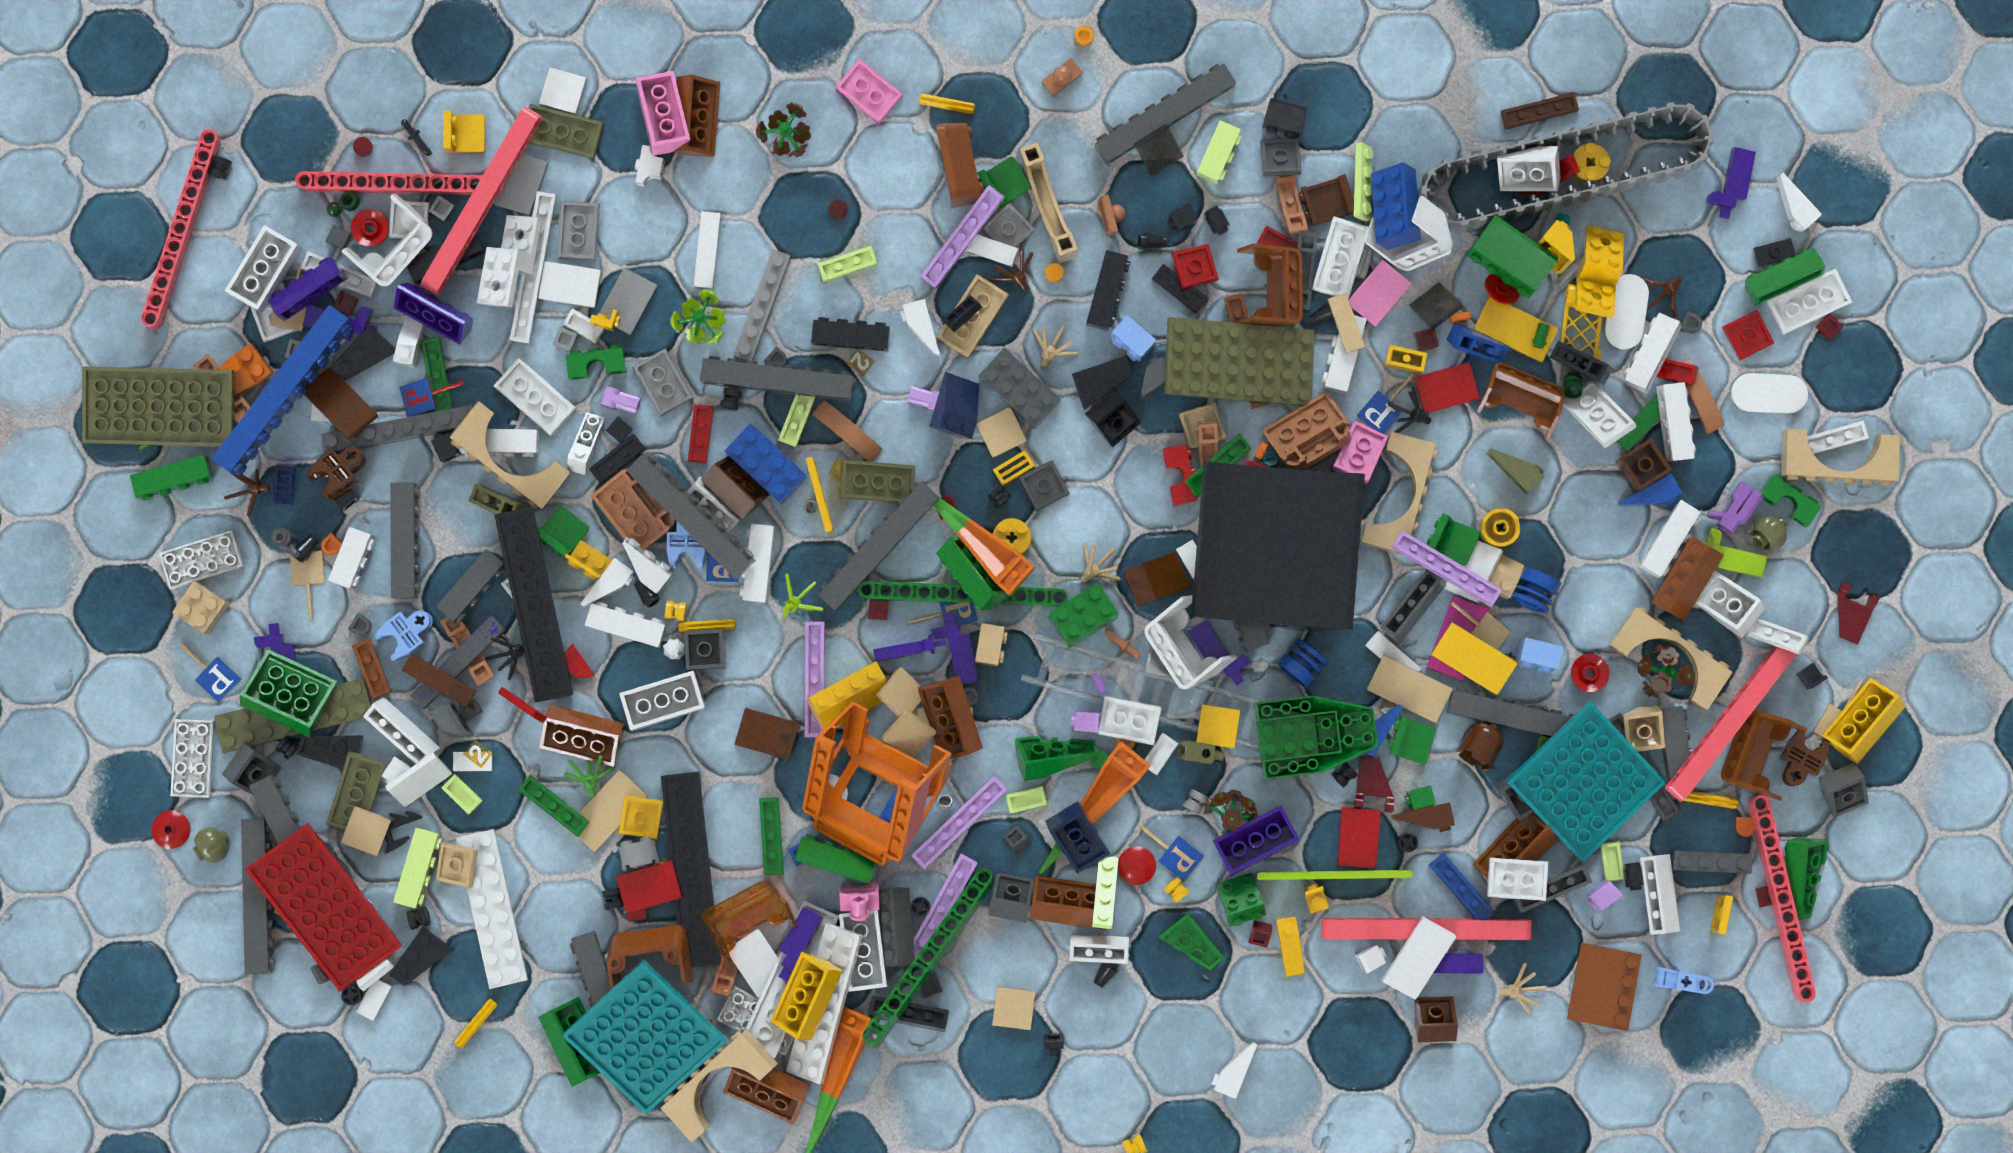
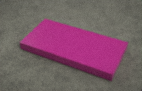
[1426,596,1490,681]

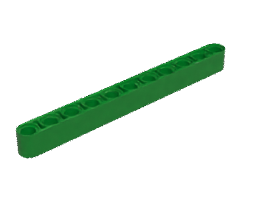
[858,581,1068,607]
[863,868,994,1048]

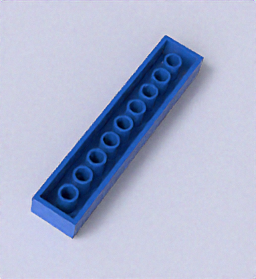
[211,305,353,477]

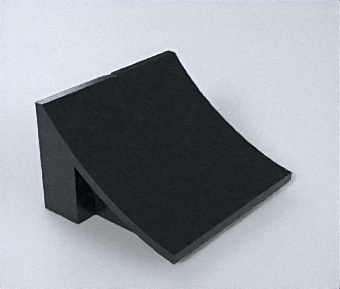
[1191,461,1365,631]

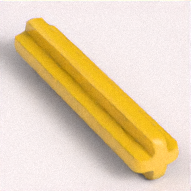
[919,93,975,114]
[678,619,736,633]
[1683,791,1738,809]
[454,999,498,1048]

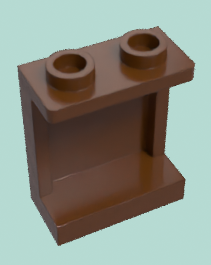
[1298,174,1354,226]

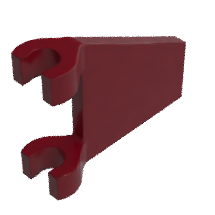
[1837,582,1880,645]
[1354,756,1394,813]

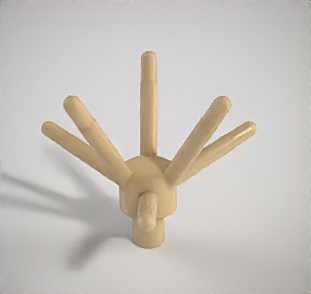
[1032,326,1078,367]
[1080,543,1121,584]
[1500,963,1547,1015]

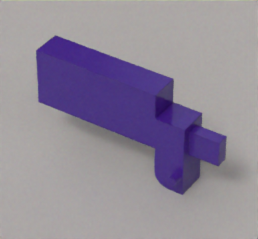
[1706,147,1756,219]
[302,304,378,341]
[931,613,979,685]
[1188,620,1252,686]
[254,623,296,662]
[873,634,946,662]
[778,906,824,981]

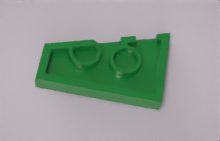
[1158,913,1225,971]

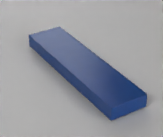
[1429,853,1495,920]

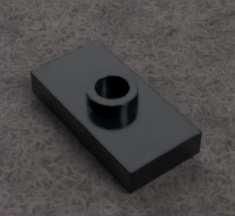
[1753,238,1796,267]
[942,295,982,332]

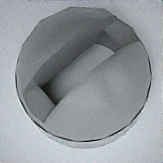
[804,499,819,515]
[937,795,953,812]

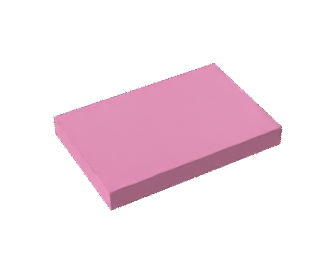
[835,59,903,124]
[1349,259,1412,328]
[1332,421,1389,486]

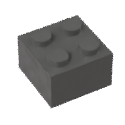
[684,629,726,671]

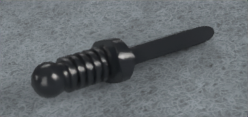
[401,119,432,156]

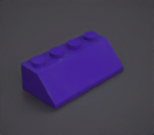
[268,257,348,322]
[394,282,473,345]
[1213,805,1300,877]

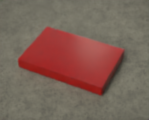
[1414,362,1480,413]
[1337,807,1380,868]
[616,860,683,914]

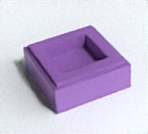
[1092,674,1107,694]

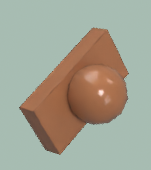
[1042,58,1083,97]
[1097,195,1126,237]

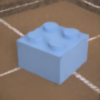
[1111,315,1156,363]
[1516,637,1563,674]

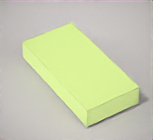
[441,774,483,815]
[1005,786,1047,814]
[1600,841,1625,882]

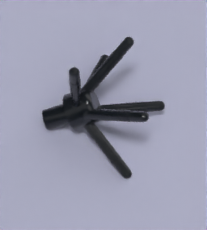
[1388,387,1431,433]
[485,633,524,680]

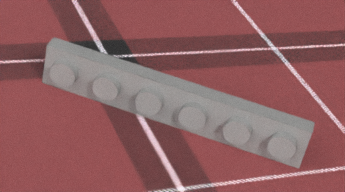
[733,249,791,361]

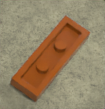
[352,638,392,699]

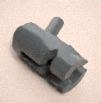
[271,528,300,558]

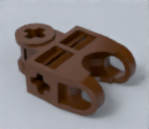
[307,446,366,500]
[1780,730,1830,786]

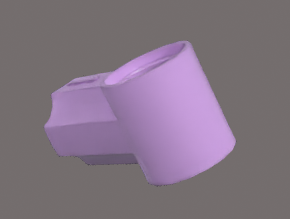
[600,386,641,414]
[907,386,939,412]

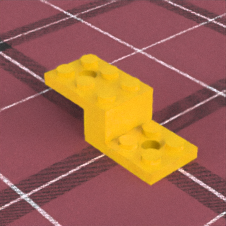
[1575,225,1624,319]

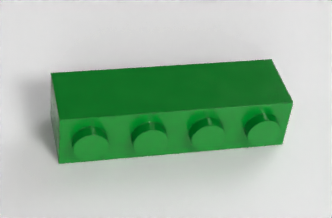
[1744,248,1825,306]
[130,455,214,501]

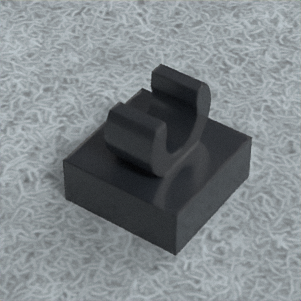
[1044,1034,1064,1056]

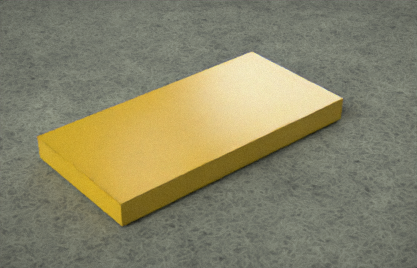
[1473,296,1559,363]
[805,457,835,536]
[1431,622,1518,695]

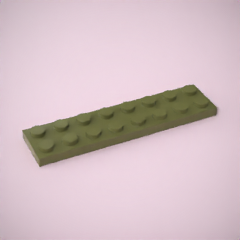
[214,678,371,754]

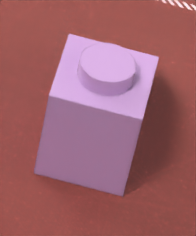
[1070,712,1100,734]
[1587,880,1623,911]

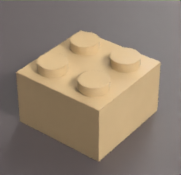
[172,581,231,635]
[975,623,1008,667]

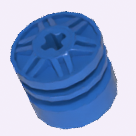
[1511,567,1561,614]
[1276,638,1328,689]

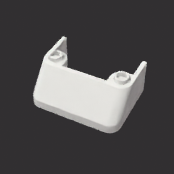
[341,193,433,286]
[1363,196,1453,271]
[1145,595,1238,689]

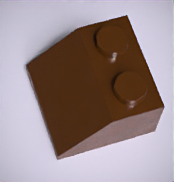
[1414,996,1458,1042]

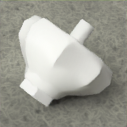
[663,639,685,660]

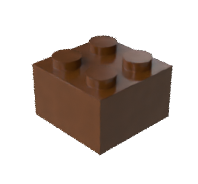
[1615,438,1672,493]

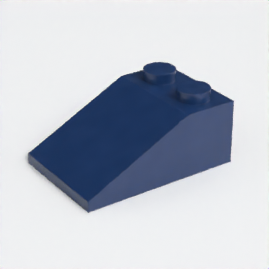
[929,372,979,439]
[1045,801,1110,874]

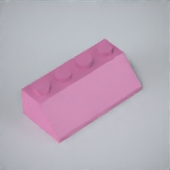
[636,71,690,156]

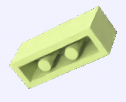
[1196,120,1242,184]

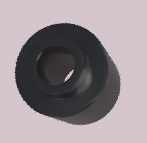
[1204,206,1230,236]
[1623,862,1644,891]

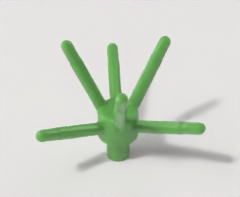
[564,755,616,797]

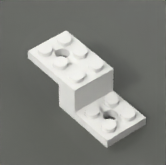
[477,215,542,307]

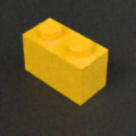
[1383,345,1427,375]

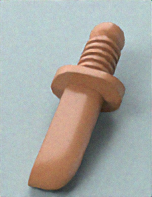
[1104,628,1141,659]

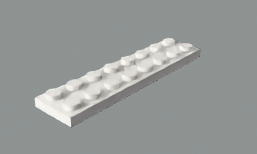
[456,829,528,989]
[745,901,839,1059]
[786,923,863,1084]

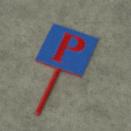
[399,378,464,417]

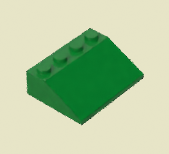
[1467,215,1559,298]
[240,649,337,737]

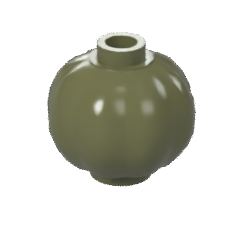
[1752,515,1787,550]
[193,827,230,863]

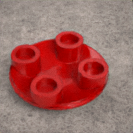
[1118,846,1156,885]

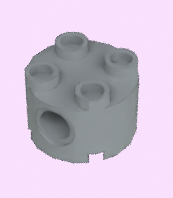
[618,836,660,872]

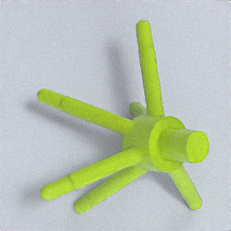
[782,574,824,619]

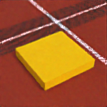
[1196,704,1240,749]
[618,795,663,839]
[1710,895,1733,935]

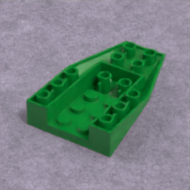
[1254,696,1378,780]

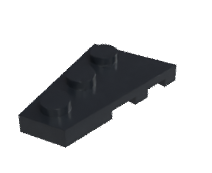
[331,325,396,380]
[1072,355,1132,410]
[296,735,364,769]
[389,927,454,986]

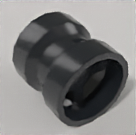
[208,156,232,180]
[719,387,743,411]
[1331,762,1358,788]
[1397,833,1418,852]
[601,888,624,910]
[406,906,431,930]

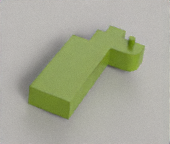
[1701,528,1767,578]

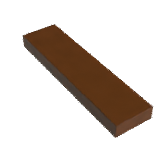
[1500,92,1579,130]
[402,654,477,708]

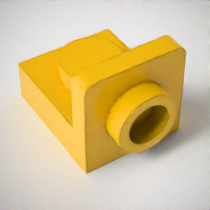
[590,309,621,331]
[1303,884,1329,914]

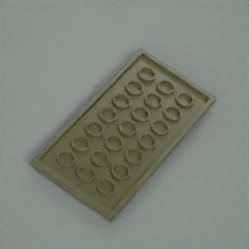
[1164,317,1314,406]
[82,366,234,447]

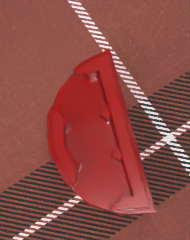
[565,644,595,678]

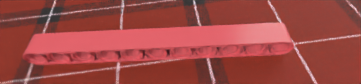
[420,107,542,296]
[141,129,221,329]
[295,171,505,195]
[1665,628,1797,802]
[1748,795,1816,1002]
[1321,918,1532,940]

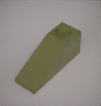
[1486,449,1545,495]
[469,483,531,514]

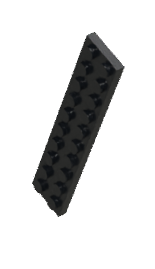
[494,506,574,703]
[661,771,721,967]

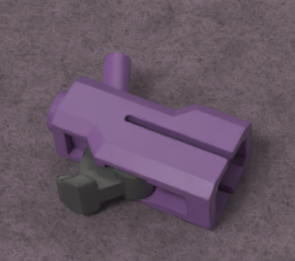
[1707,482,1764,535]

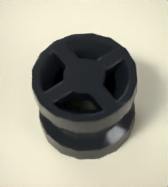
[988,485,1012,508]
[275,735,299,760]
[911,897,930,916]
[341,985,363,1005]

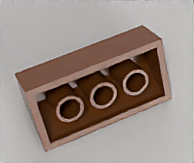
[673,74,720,157]
[1651,536,1724,621]
[918,675,983,759]
[539,705,625,767]
[1473,813,1559,879]
[1029,875,1106,930]
[723,1067,811,1124]

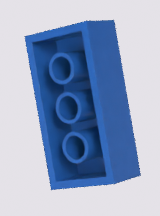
[1371,162,1421,250]
[724,423,808,505]

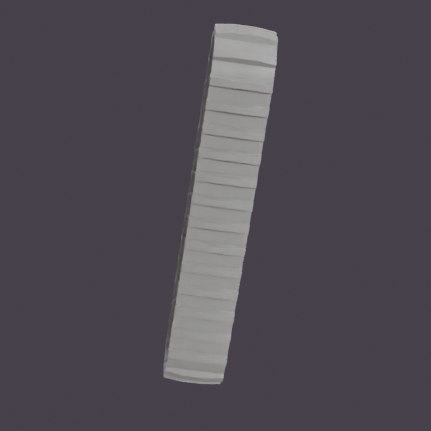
[1417,102,1714,234]

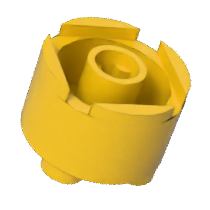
[1572,143,1611,185]
[1479,508,1520,549]
[993,518,1031,555]

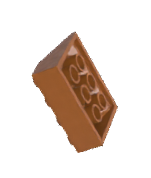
[1567,943,1642,1031]

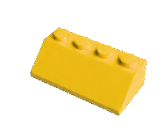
[1537,220,1575,274]
[806,661,887,730]
[1822,678,1906,764]
[771,952,842,1040]

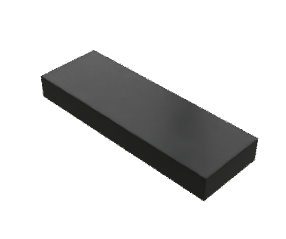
[1151,264,1208,314]
[589,434,646,484]

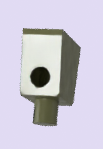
[1176,741,1224,765]

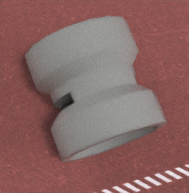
[1183,789,1208,814]

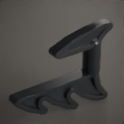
[384,811,423,853]

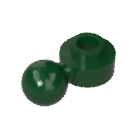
[327,191,360,217]

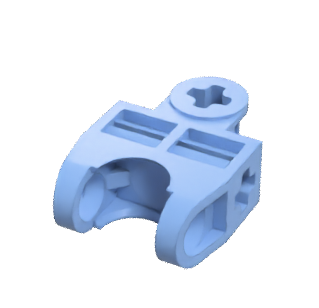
[667,522,707,569]
[374,611,433,662]
[1652,966,1714,994]

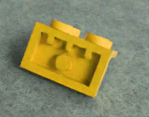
[443,110,485,153]
[565,540,613,580]

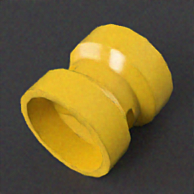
[665,600,687,622]
[1163,876,1190,903]
[1122,1134,1147,1153]

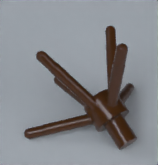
[989,249,1033,291]
[1643,277,1683,317]
[224,469,270,517]

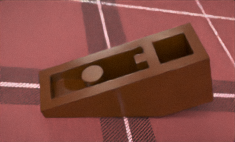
[1391,802,1455,832]

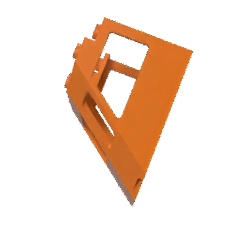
[802,701,952,866]

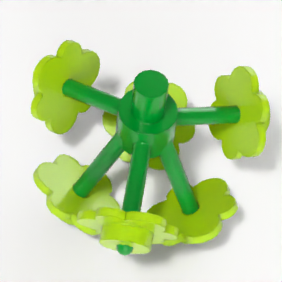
[670,289,726,344]

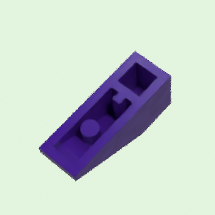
[1433,953,1483,974]

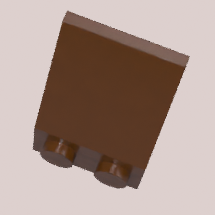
[1123,551,1191,608]
[734,708,800,760]

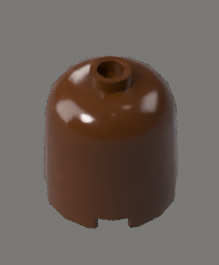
[1455,723,1504,772]

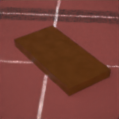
[304,367,379,441]

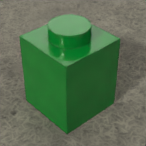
[1405,785,1436,810]

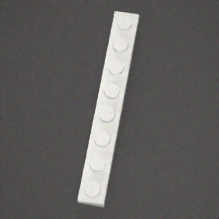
[510,191,557,344]

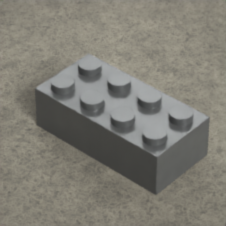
[978,348,1061,429]

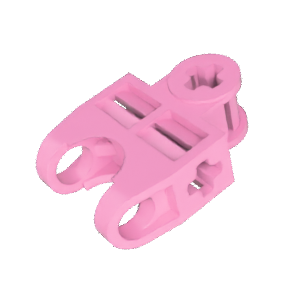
[840,880,880,921]

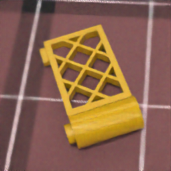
[1560,284,1602,360]

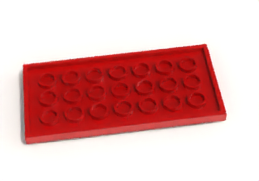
[245,823,402,992]

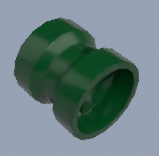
[1563,373,1583,399]

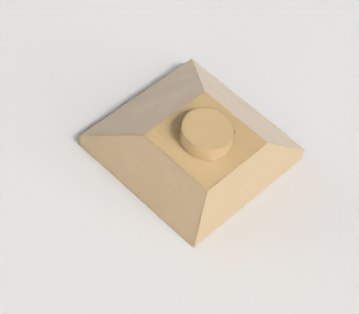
[1489,554,1524,599]
[1623,705,1665,752]

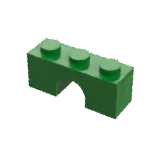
[565,345,627,380]
[1759,475,1821,528]

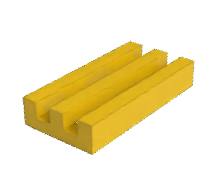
[993,450,1035,486]

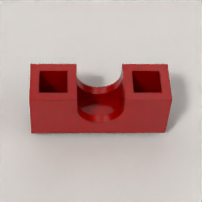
[1163,444,1199,507]

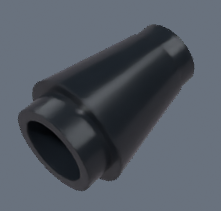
[1138,232,1167,251]
[1309,303,1334,326]
[295,534,319,563]
[634,580,660,608]
[1093,963,1119,988]

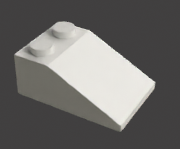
[1497,146,1561,191]
[1695,571,1765,638]

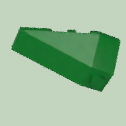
[1015,736,1100,781]
[1785,838,1828,920]

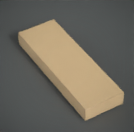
[1328,293,1365,354]

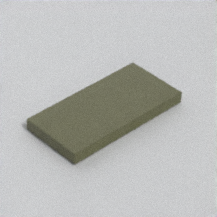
[529,104,604,160]
[839,459,915,503]
[326,751,387,830]

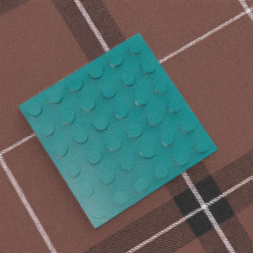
[1506,701,1666,863]
[562,960,727,1114]

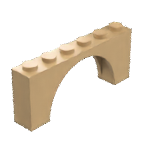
[1020,142,1078,264]
[449,401,570,509]
[1781,429,1900,486]
[1360,431,1437,556]
[1608,607,1732,711]
[661,1029,778,1143]

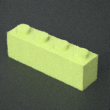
[393,828,442,909]

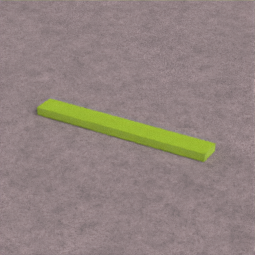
[1256,870,1412,880]

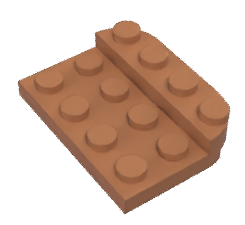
[1261,391,1351,470]
[590,468,677,551]

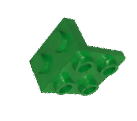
[977,157,1031,208]
[538,506,589,557]
[1427,513,1480,566]
[1387,716,1436,764]
[1217,873,1266,927]

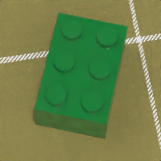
[1048,582,1119,649]

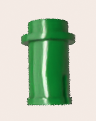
[1532,323,1550,349]

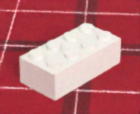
[225,225,302,313]
[619,671,706,731]
[839,910,888,992]

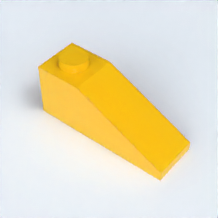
[1275,916,1305,977]

